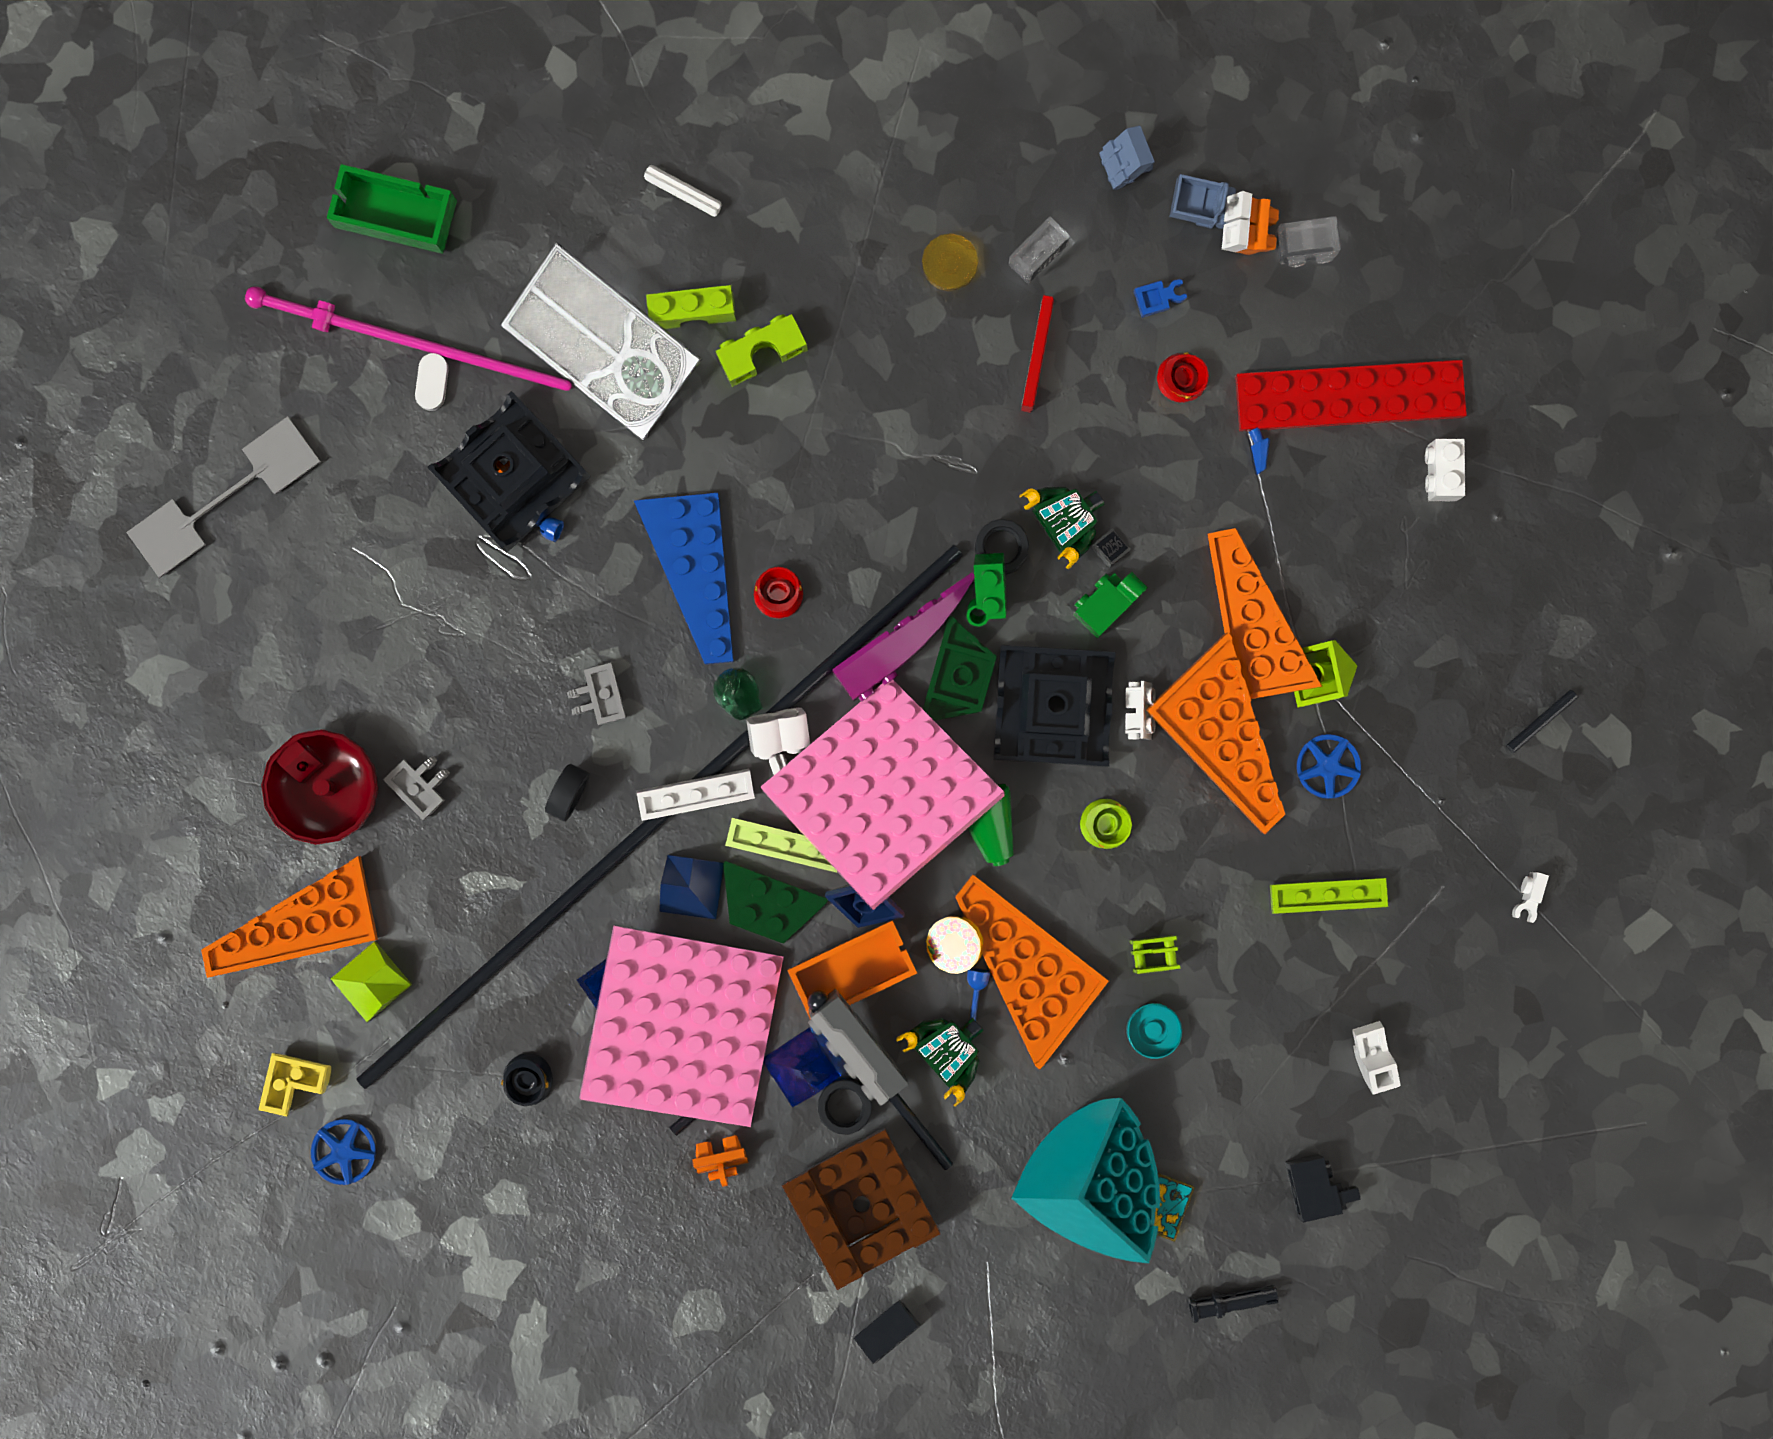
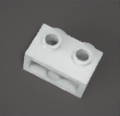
[1425,439,1465,501]

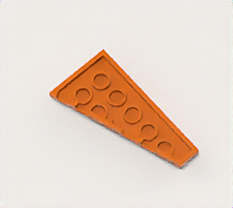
[1208,528,1323,699]
[201,856,378,978]

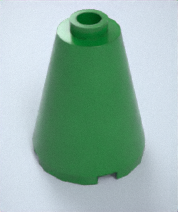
[967,784,1014,866]

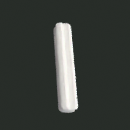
[644,165,722,216]

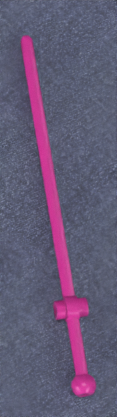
[245,286,572,391]

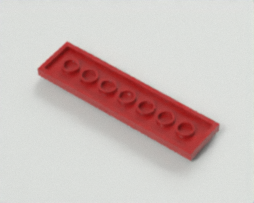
[1235,360,1467,432]

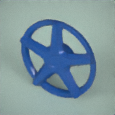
[1297,735,1361,799]
[311,1119,376,1185]

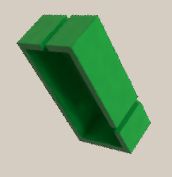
[327,164,457,254]

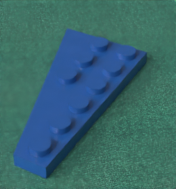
[634,493,734,665]

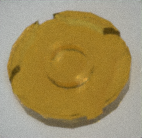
[922,233,978,291]

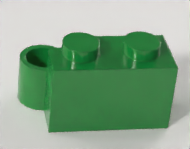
[967,553,1007,627]
[1073,572,1148,638]

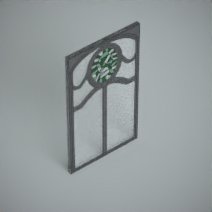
[501,243,702,441]

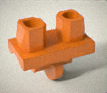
[692,1135,749,1187]

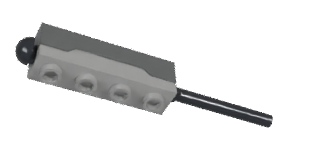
[808,989,953,1170]

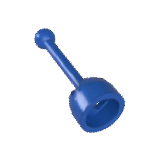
[537,517,564,542]
[967,968,991,1020]

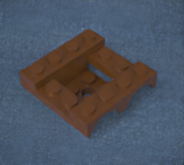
[782,1127,941,1290]

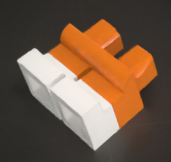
[1222,191,1279,255]

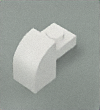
[1352,1021,1401,1095]

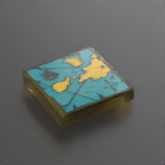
[1154,1172,1195,1242]

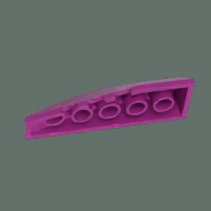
[832,572,975,702]

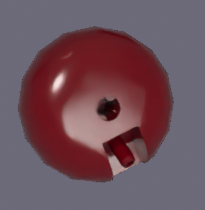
[261,729,379,845]

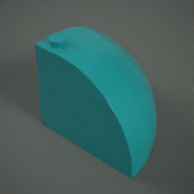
[1011,1098,1160,1263]

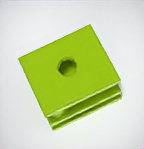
[1129,935,1180,974]

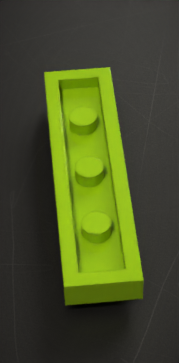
[1270,878,1388,914]

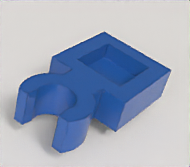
[1133,280,1187,318]

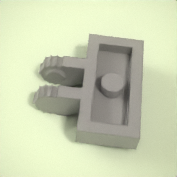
[567,663,627,725]
[383,756,450,820]

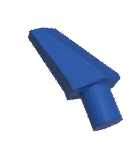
[1248,427,1270,475]

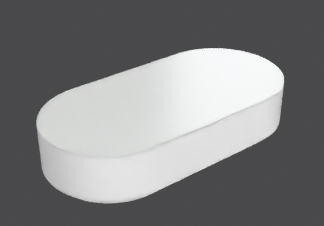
[415,353,449,411]

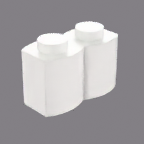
[746,708,810,759]

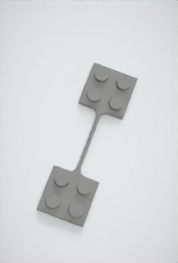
[126,416,321,578]

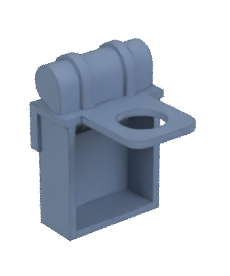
[1099,126,1155,190]
[1169,174,1236,229]

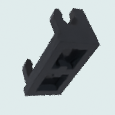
[854,1301,921,1364]

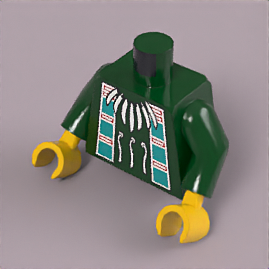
[1019,487,1105,569]
[896,1017,984,1107]

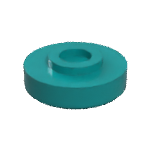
[1126,1003,1182,1059]

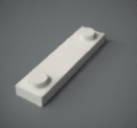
[636,769,755,821]

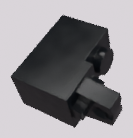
[1285,1154,1361,1223]

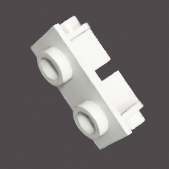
[1125,681,1156,740]

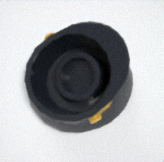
[501,1053,553,1106]

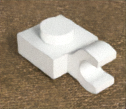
[1512,872,1549,923]

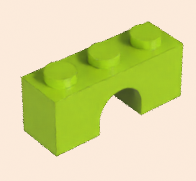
[646,285,736,330]
[715,314,808,387]

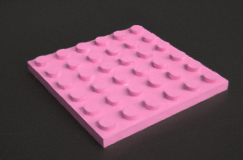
[761,680,1005,910]
[579,925,783,1127]

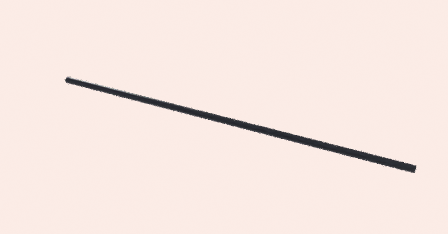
[356,545,963,1089]

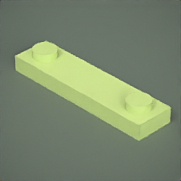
[725,818,837,873]

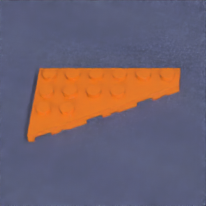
[1146,633,1285,834]
[955,874,1109,1070]

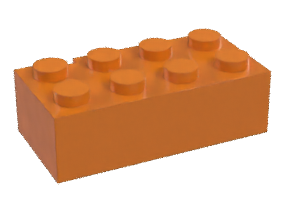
[787,920,917,1020]

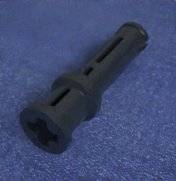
[1188,1284,1278,1323]

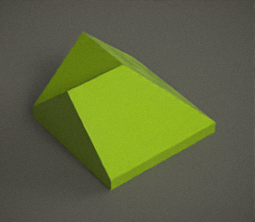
[1294,640,1357,708]
[331,941,412,1022]

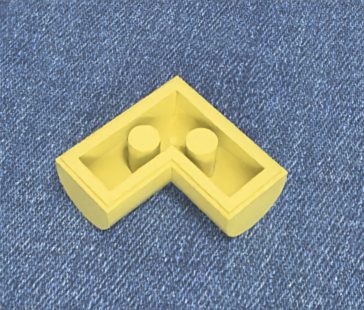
[258,1053,331,1116]

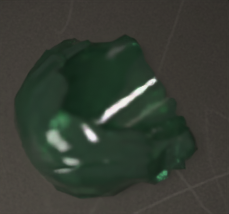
[712,668,763,721]

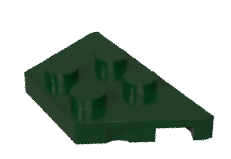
[923,616,997,721]
[724,861,828,944]

